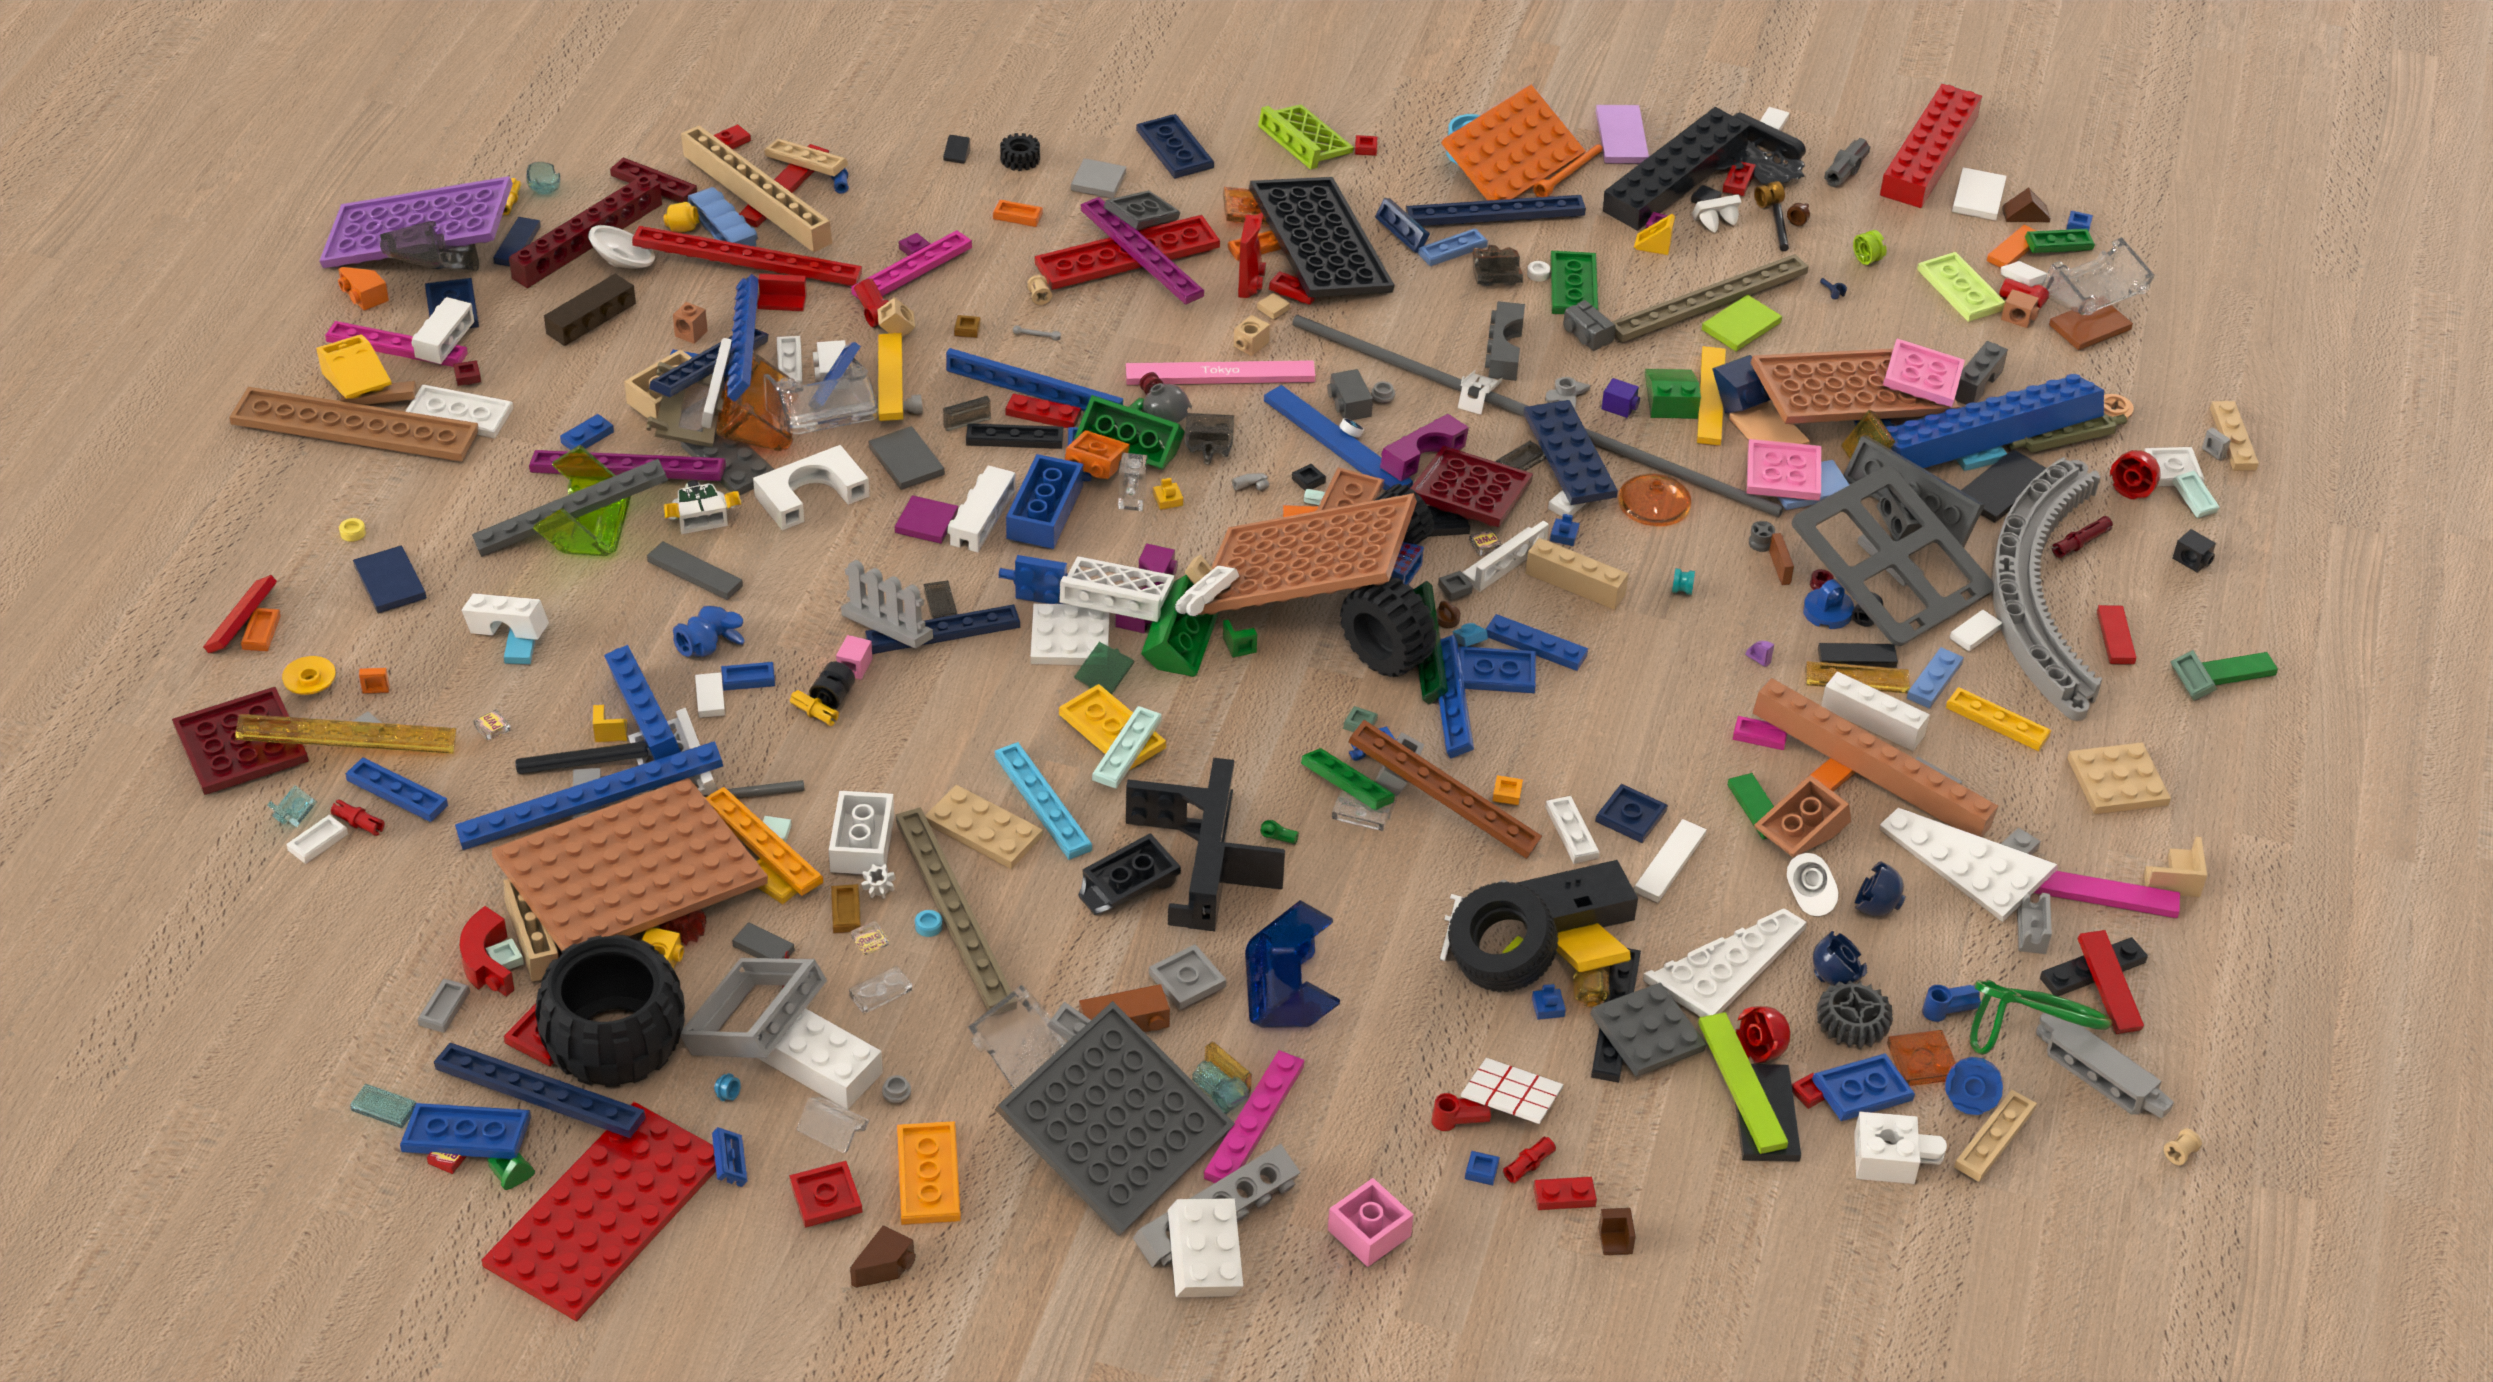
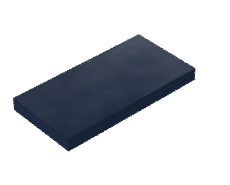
[1136,114,1214,179]

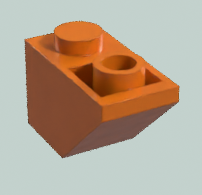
[338,267,389,311]

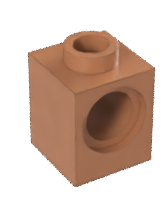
[2001,289,2040,328]
[673,302,708,344]

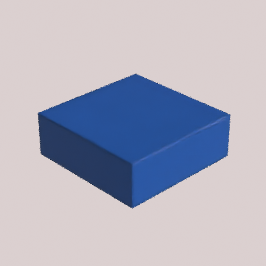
[2066,211,2093,231]
[1465,1151,1500,1186]

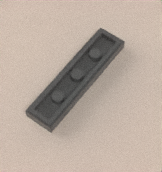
[647,541,743,600]

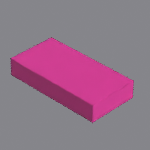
[1732,716,1788,750]

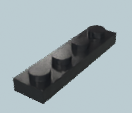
[2040,937,2148,996]

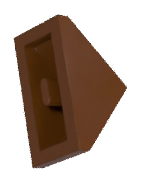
[2002,188,2051,222]

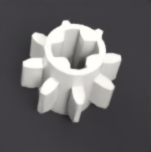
[861,864,896,899]

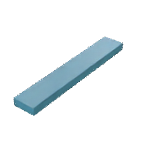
[995,742,1092,860]

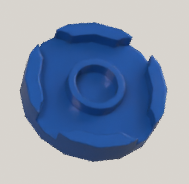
[1803,579,1854,629]
[1945,1057,2004,1115]

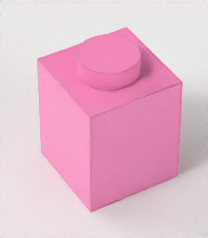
[836,635,872,679]

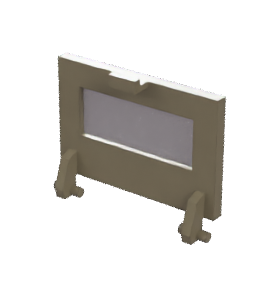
[646,362,724,447]

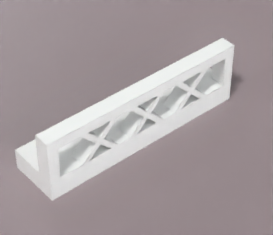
[1462,521,1549,592]

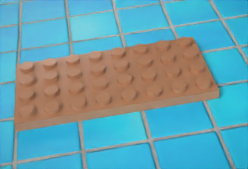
[1751,349,1960,424]

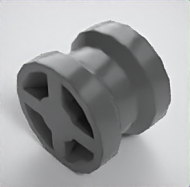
[1749,521,1776,552]

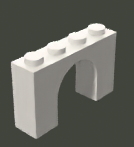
[753,445,870,530]

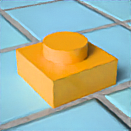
[1492,775,1523,805]

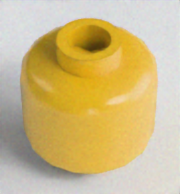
[664,202,699,233]

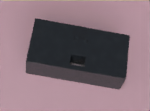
[1516,860,1638,933]

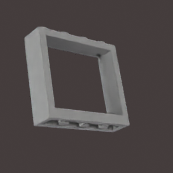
[680,958,827,1058]

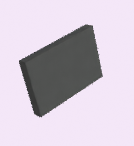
[1104,190,1181,229]
[868,426,945,490]

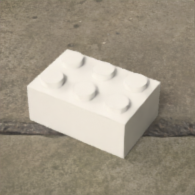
[829,791,894,874]
[1168,1198,1243,1297]

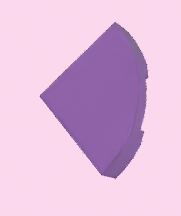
[1745,641,1774,667]

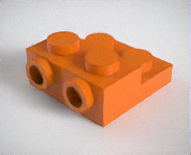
[1065,430,1130,479]

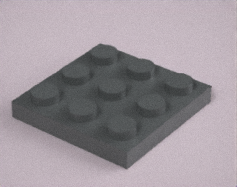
[1590,982,1707,1077]

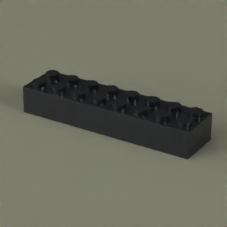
[1603,107,1750,231]

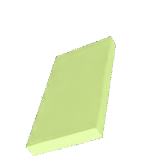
[1917,252,2005,322]

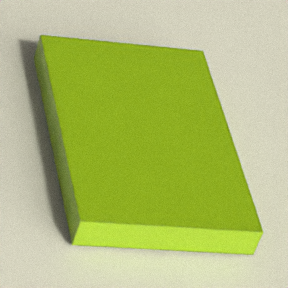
[1701,294,1782,352]

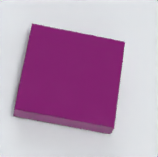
[895,495,958,544]

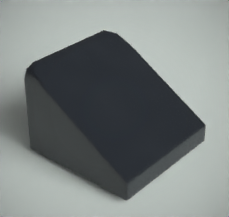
[943,135,971,164]

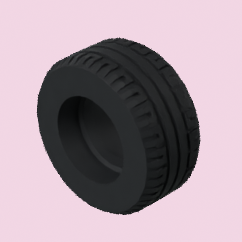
[1448,882,1558,992]

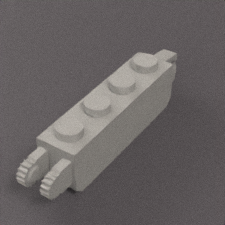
[2036,1013,2174,1118]

